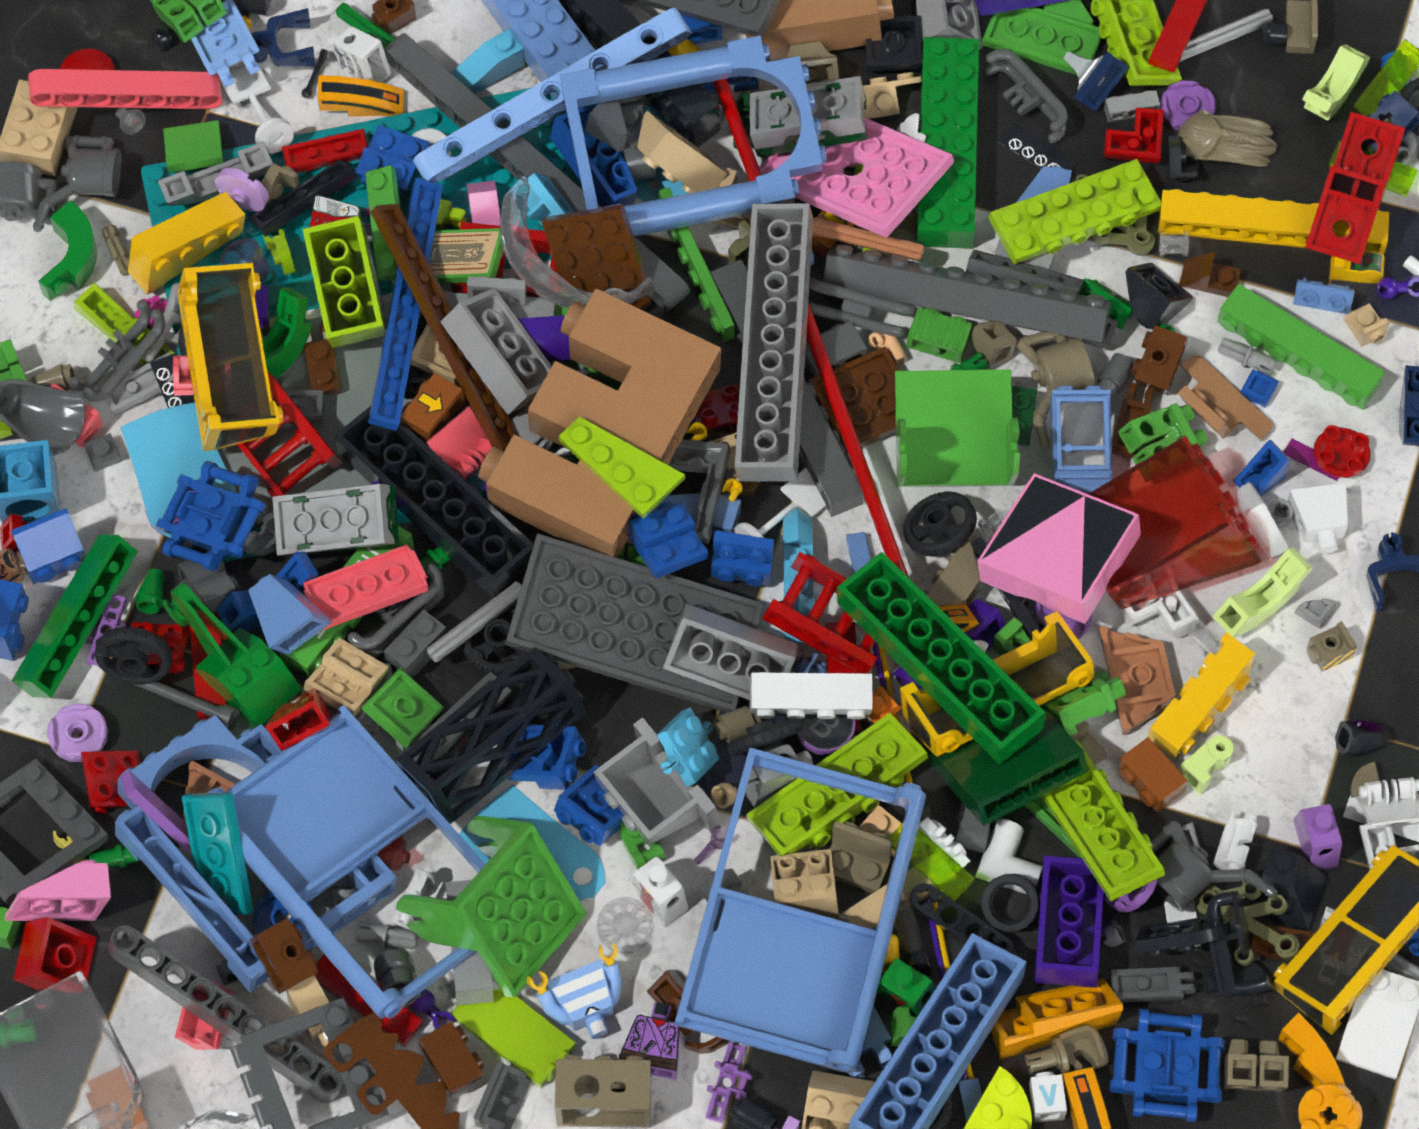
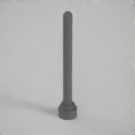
[134,681,240,731]

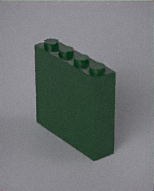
[927,692,1088,826]

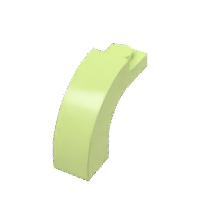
[1302,44,1371,121]
[1212,547,1313,637]

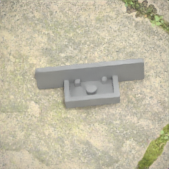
[444,276,555,319]

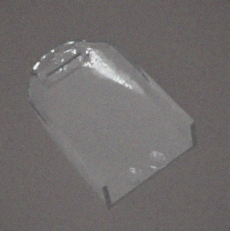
[0,970,143,1129]

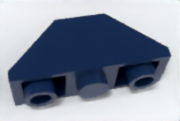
[1399,365,1419,446]

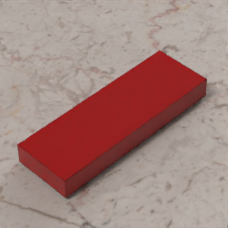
[282,129,369,173]

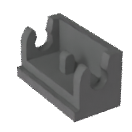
[474,1061,531,1129]

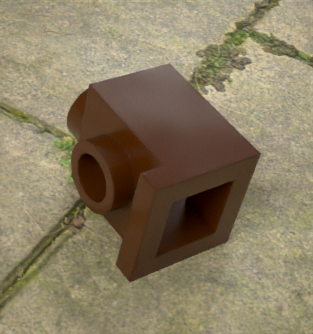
[371,0,416,34]

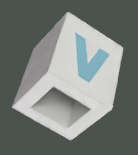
[1029,1072,1067,1123]

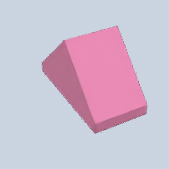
[467,180,501,226]

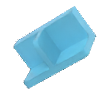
[521,173,574,225]

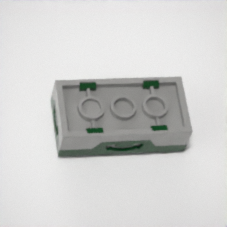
[750,76,867,157]
[272,484,399,556]

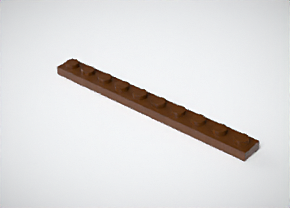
[370,204,519,451]

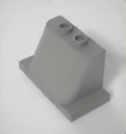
[594,717,720,845]

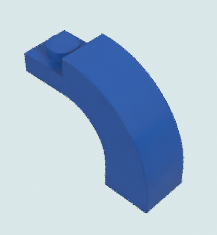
[216,551,319,633]

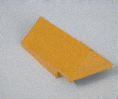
[991,979,1123,1060]

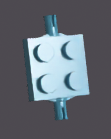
[657,707,720,787]

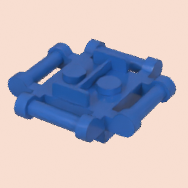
[155,461,266,572]
[1109,1008,1225,1122]

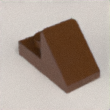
[1179,252,1241,297]

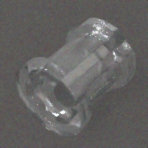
[1158,231,1189,257]

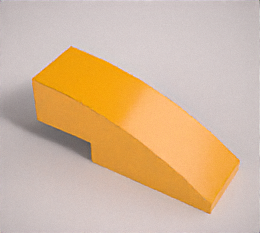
[1278,1013,1345,1087]

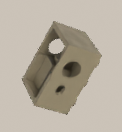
[555,1055,652,1128]

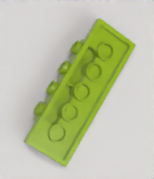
[1091,0,1182,86]
[988,159,1161,265]
[746,713,928,856]
[1041,740,1165,902]

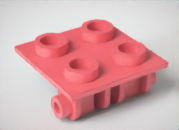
[427,406,492,480]

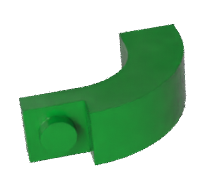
[38,200,97,301]
[234,287,312,387]

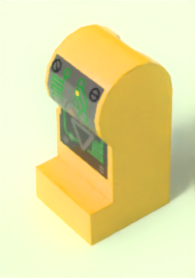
[1329,251,1385,284]

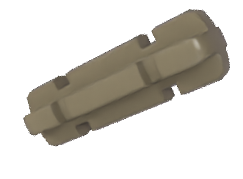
[102,224,129,276]

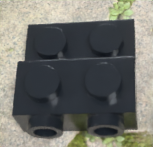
[865,14,923,71]

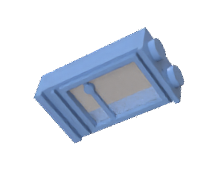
[1050,385,1114,498]

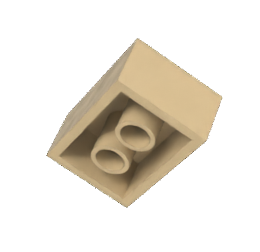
[0,80,78,177]

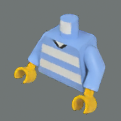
[526,942,622,1039]

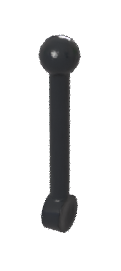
[301,49,328,99]

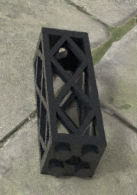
[395,647,587,825]

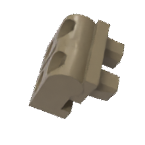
[1223,1039,1289,1092]

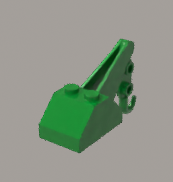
[163,582,302,729]

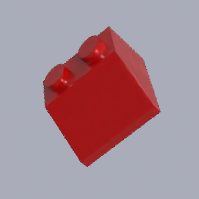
[13,917,97,996]

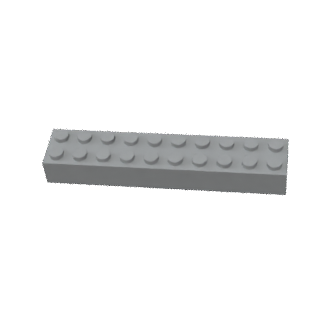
[735,203,813,481]

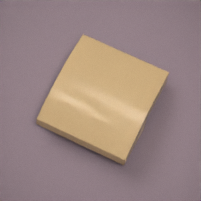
[304,638,389,717]

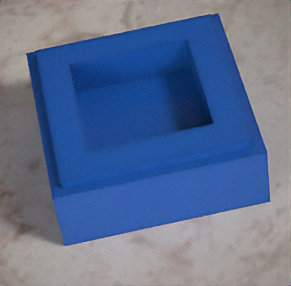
[1240,369,1279,408]

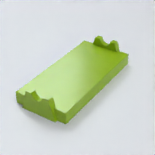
[451,986,576,1088]

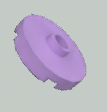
[214,168,269,212]
[47,703,108,762]

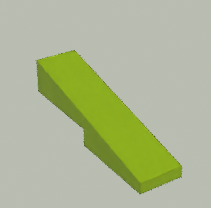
[74,283,174,366]

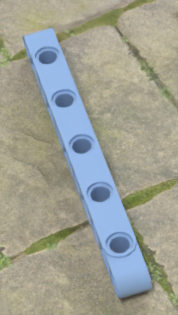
[413,8,691,183]

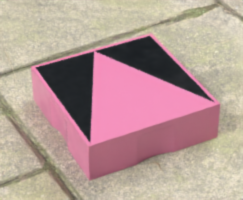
[977,473,1141,624]

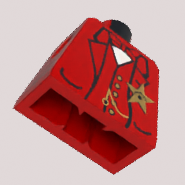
[265,688,331,751]

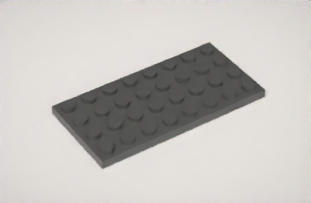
[505,533,764,713]

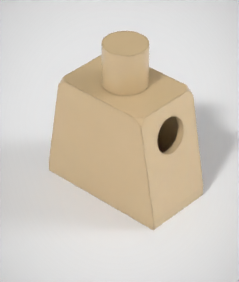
[287,975,330,1047]

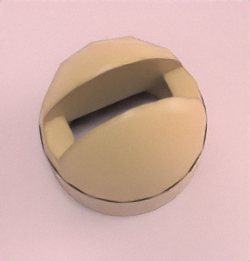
[711,782,737,808]

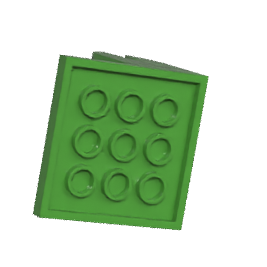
[895,369,1020,487]
[396,816,587,998]

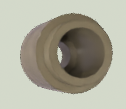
[715,706,761,743]

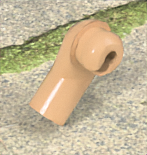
[868,332,908,365]

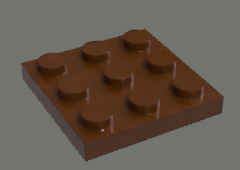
[541,204,648,298]
[808,346,899,453]

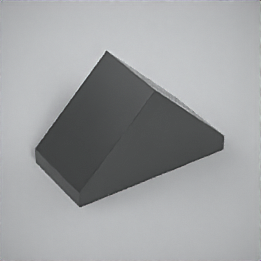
[585,100,628,152]

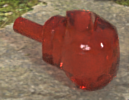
[377,834,412,871]

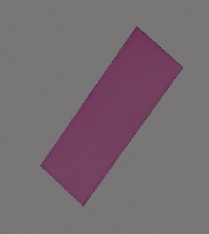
[1283,438,1339,481]

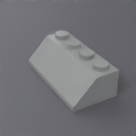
[916,0,982,49]
[441,288,552,415]
[663,604,798,700]

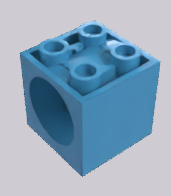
[0,440,60,524]

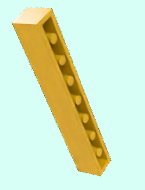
[1158,189,1389,255]

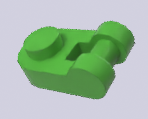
[619,822,666,870]

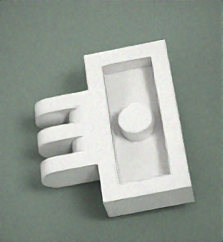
[917,817,970,874]

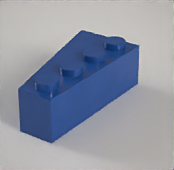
[550,104,638,207]

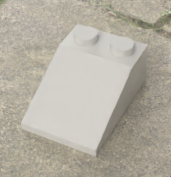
[1336,970,1419,1079]

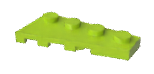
[559,417,685,519]

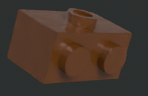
[1131,325,1188,395]
[249,918,318,994]
[418,1021,485,1097]

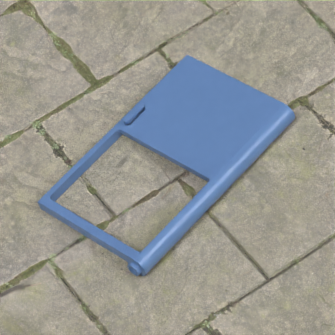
[208,705,486,1019]
[674,748,926,1073]

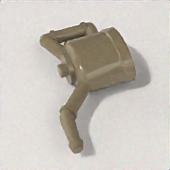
[1016,331,1095,449]

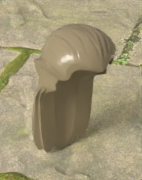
[1178,110,1277,167]

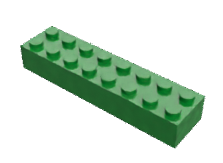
[916,37,979,249]
[837,552,1046,765]

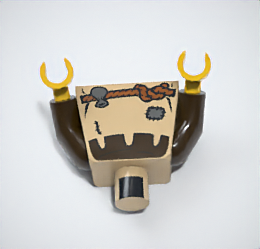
[687,422,762,502]

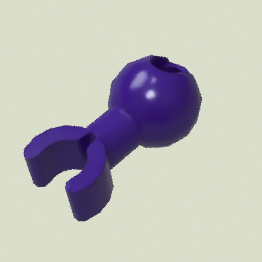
[1376,275,1419,299]
[411,989,454,1030]

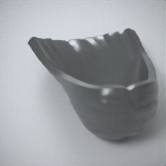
[0,379,87,456]

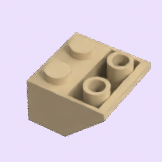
[770,849,839,919]
[802,1070,874,1129]

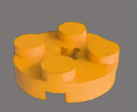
[1298,1082,1363,1129]

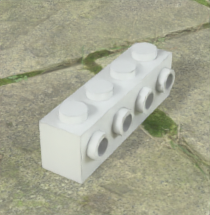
[750,672,872,720]

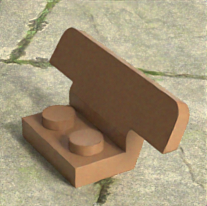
[1178,355,1272,441]

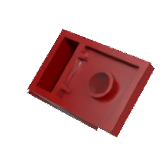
[1305,112,1405,264]

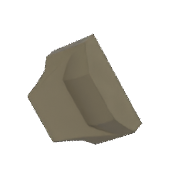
[786,41,839,84]

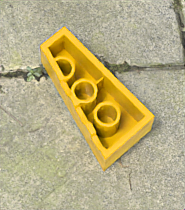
[128,191,245,295]
[1148,632,1255,761]

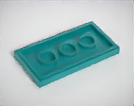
[182,793,254,915]

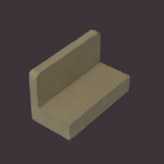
[1285,0,1318,54]

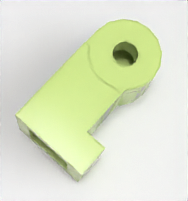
[1180,735,1234,795]

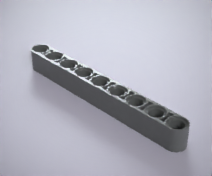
[109,925,344,1103]

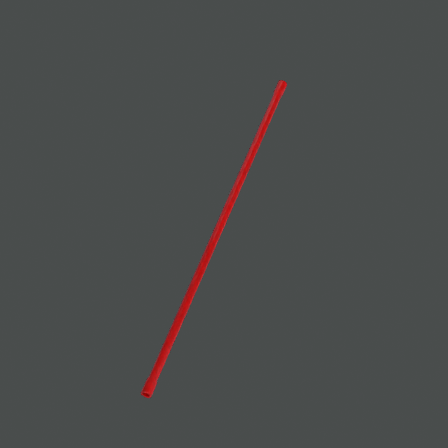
[713,78,909,578]

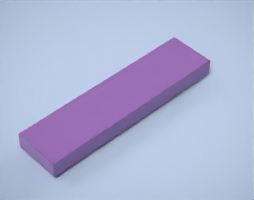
[121,770,192,856]

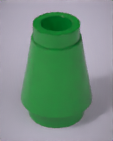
[135,569,165,614]

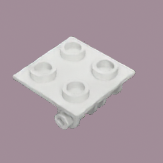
[1356,777,1419,827]

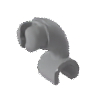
[1396,131,1418,169]

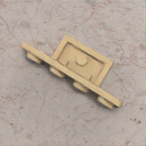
[863,72,922,119]

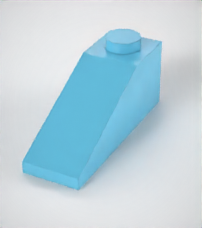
[451,29,525,94]

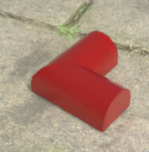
[1103,107,1164,163]

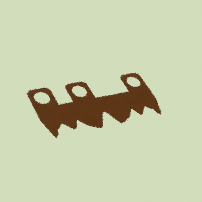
[323,1012,460,1129]

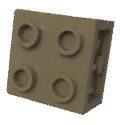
[830,821,893,893]

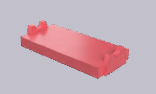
[303,544,428,630]

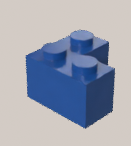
[0,579,29,661]

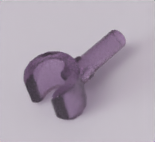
[693,826,725,865]

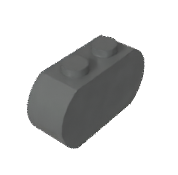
[620,100,656,182]

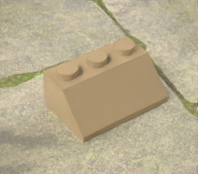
[637,111,727,193]

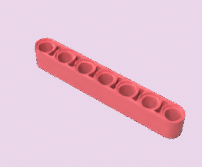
[28,69,222,109]

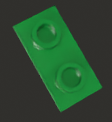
[1080,278,1134,330]

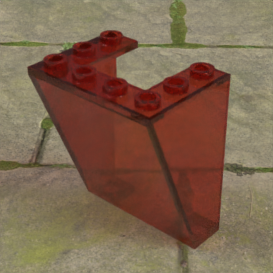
[1088,436,1262,610]

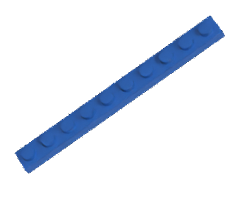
[368,178,443,431]

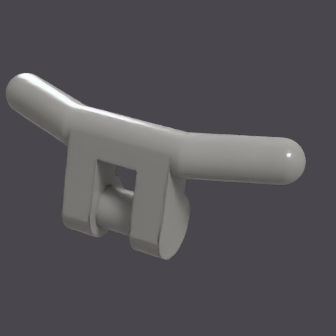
[144,283,182,362]

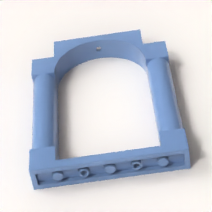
[560,36,827,236]
[115,715,397,993]

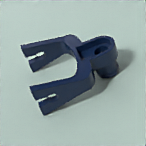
[251,8,316,67]
[1366,532,1419,613]

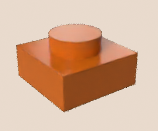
[867,685,902,723]

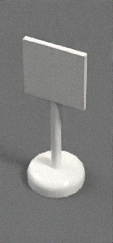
[220,62,294,154]
[733,468,826,538]

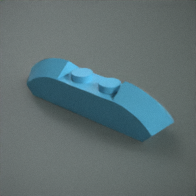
[783,507,814,643]

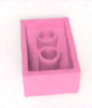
[5,860,111,921]

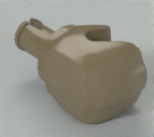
[1025,1025,1108,1074]

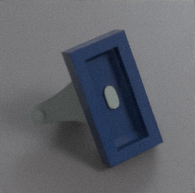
[1063,51,1129,111]

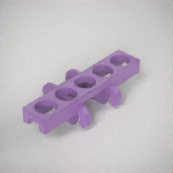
[86,595,127,669]
[706,1042,753,1123]

